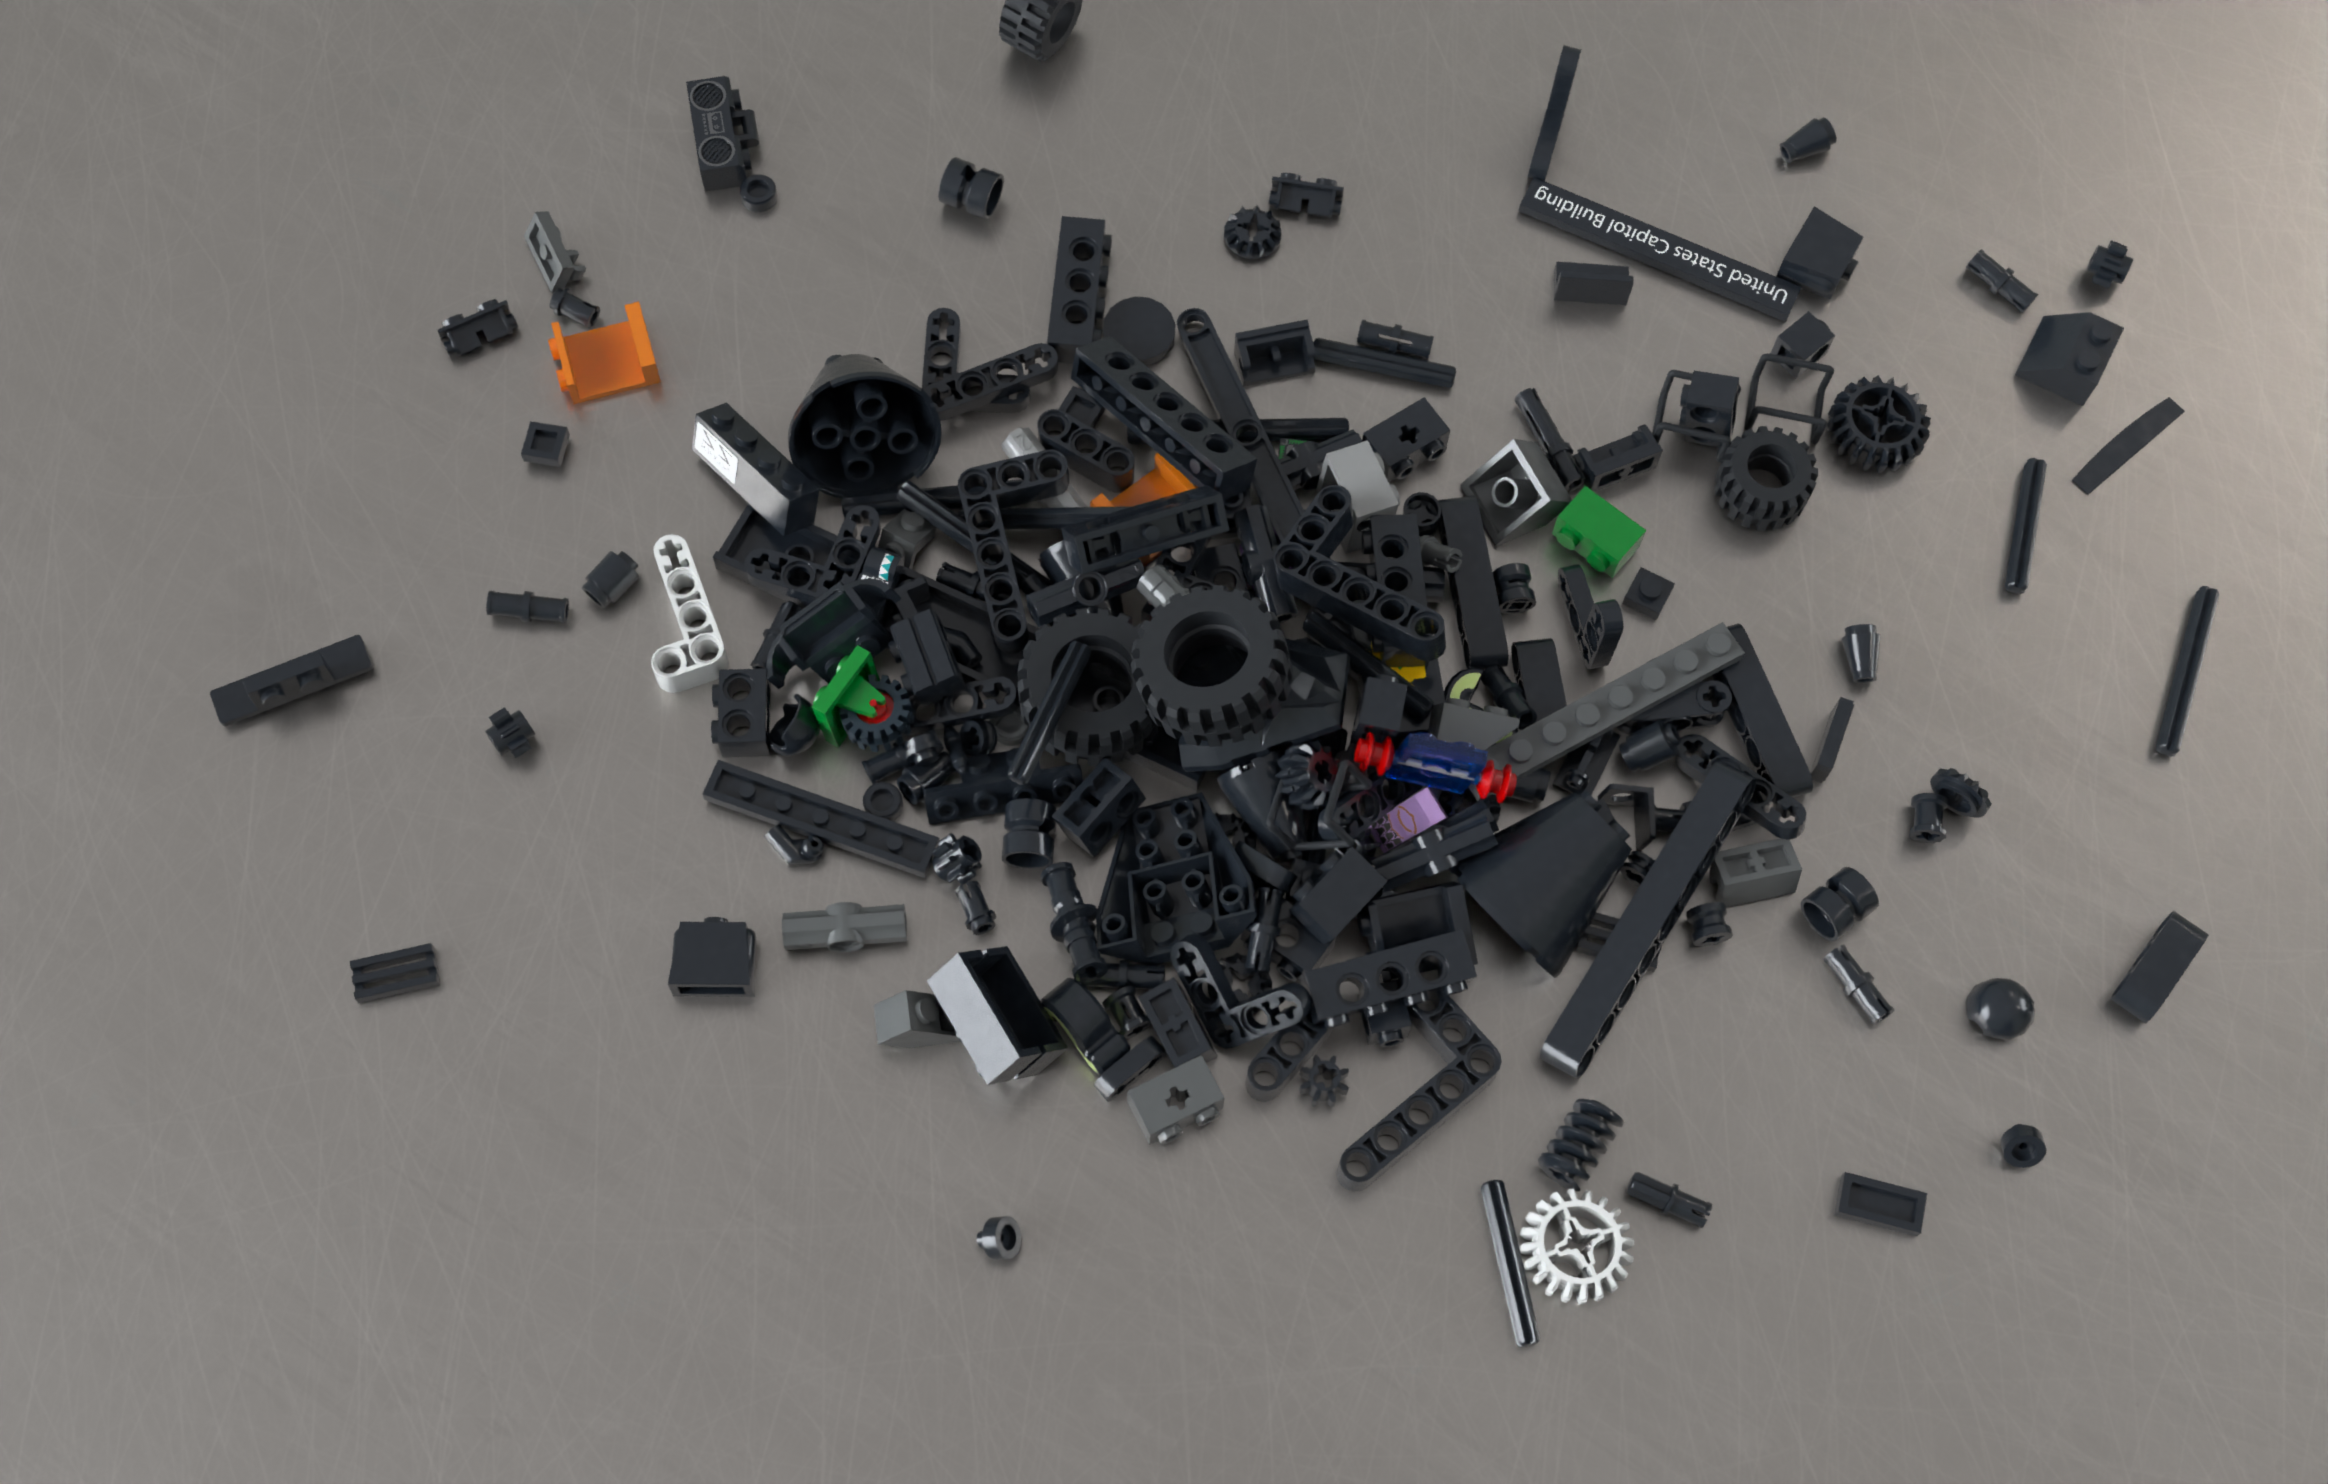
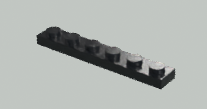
[702,760,940,878]

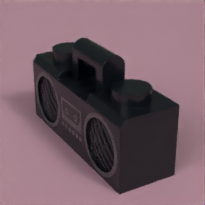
[686,76,759,192]

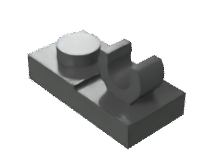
[524,211,586,293]

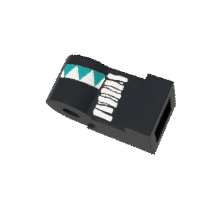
[858,546,905,626]

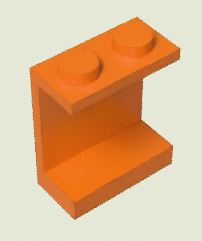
[548,301,661,404]
[1090,453,1198,567]

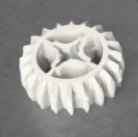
[1519,1189,1634,1305]

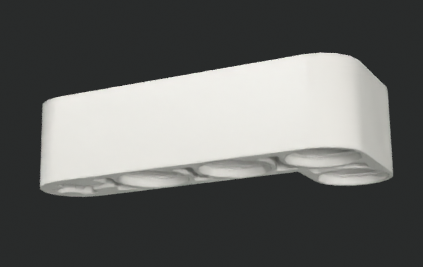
[651,534,729,693]

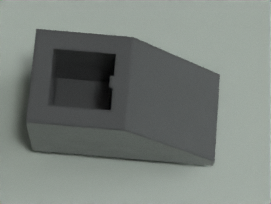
[1424,698,1520,760]
[874,990,961,1048]

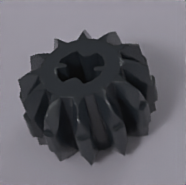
[1275,740,1342,810]

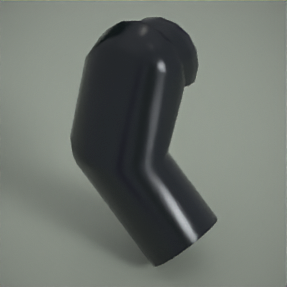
[764,824,824,864]

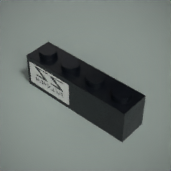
[692,403,820,536]

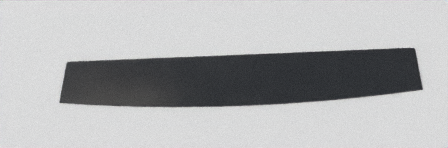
[2072,397,2185,494]

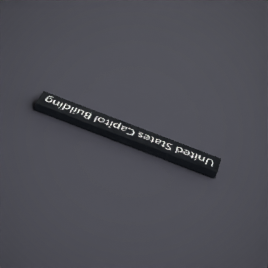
[1518,177,1802,322]

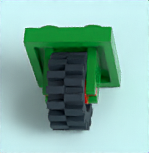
[812,645,915,752]

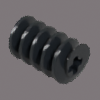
[1538,1098,1625,1192]

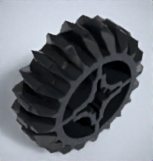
[1827,375,1931,474]

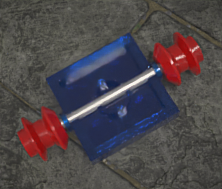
[1354,732,1517,803]

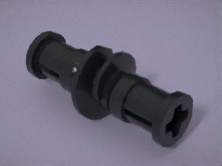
[1040,862,1109,983]

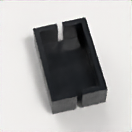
[927,946,1068,1085]

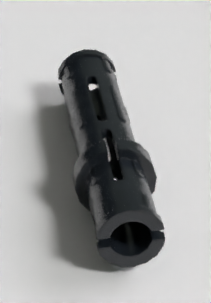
[1514,388,1586,491]

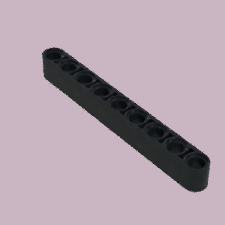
[1540,761,1757,1079]

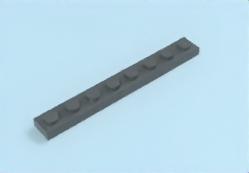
[1457,622,1745,801]

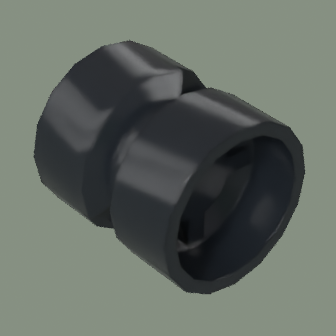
[938,157,1004,220]
[1002,798,1057,869]
[1801,867,1879,941]

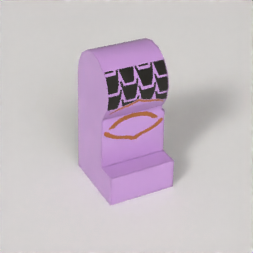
[1368,787,1448,853]

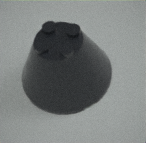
[788,354,942,499]

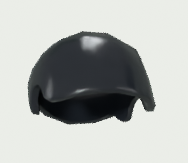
[768,694,821,756]
[1967,978,2035,1040]

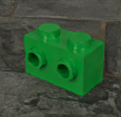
[1552,486,1646,578]

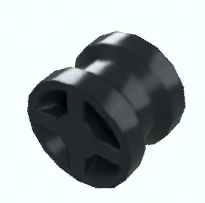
[1686,902,1733,946]

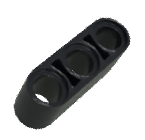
[1037,409,1135,493]
[1511,638,1567,723]
[2111,910,2209,1024]
[1245,1016,1334,1102]

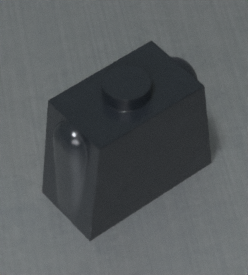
[1776,206,1864,299]
[668,917,756,997]

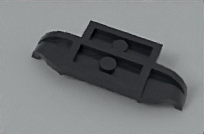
[766,578,902,689]

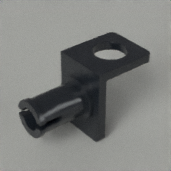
[1597,784,1687,850]

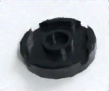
[1102,296,1176,366]

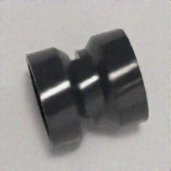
[1403,492,1441,537]
[1493,563,1536,614]

